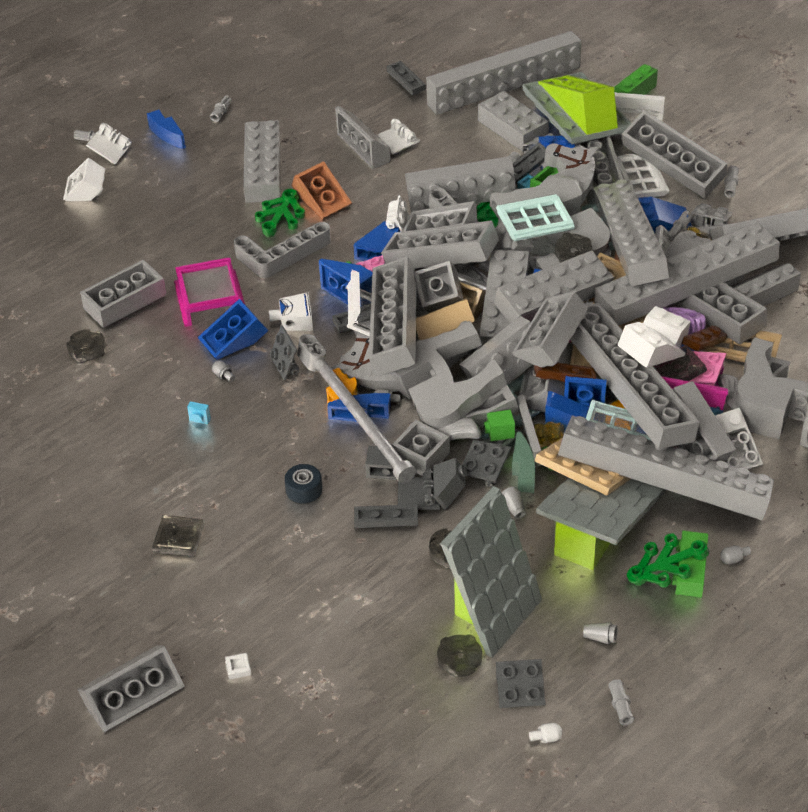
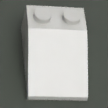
[618,322,685,368]

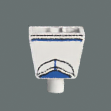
[269,292,313,331]

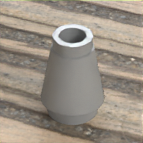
[501,487,526,519]
[583,622,618,645]

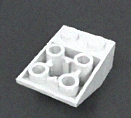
[715,408,763,470]

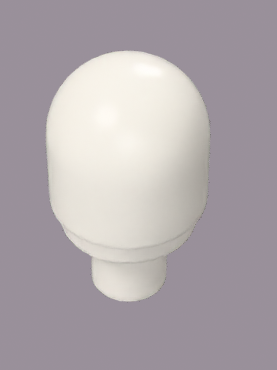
[529,723,562,743]

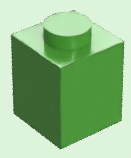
[483,410,515,441]

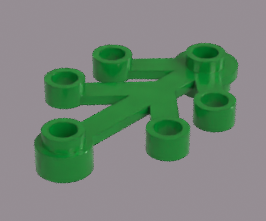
[255,189,305,237]
[627,533,709,587]

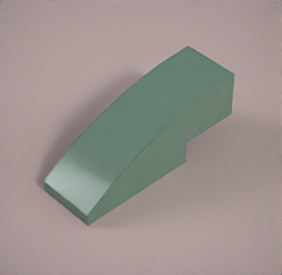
[512,432,535,493]

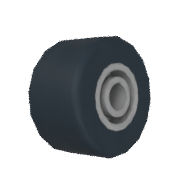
[285,464,322,504]

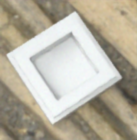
[225,653,251,680]

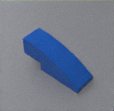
[147,110,186,149]
[327,393,391,422]

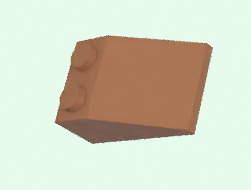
[292,161,352,220]

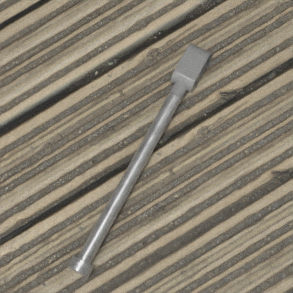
[297,334,416,483]

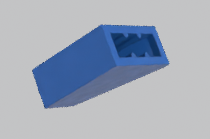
[353,221,401,264]
[545,391,599,435]

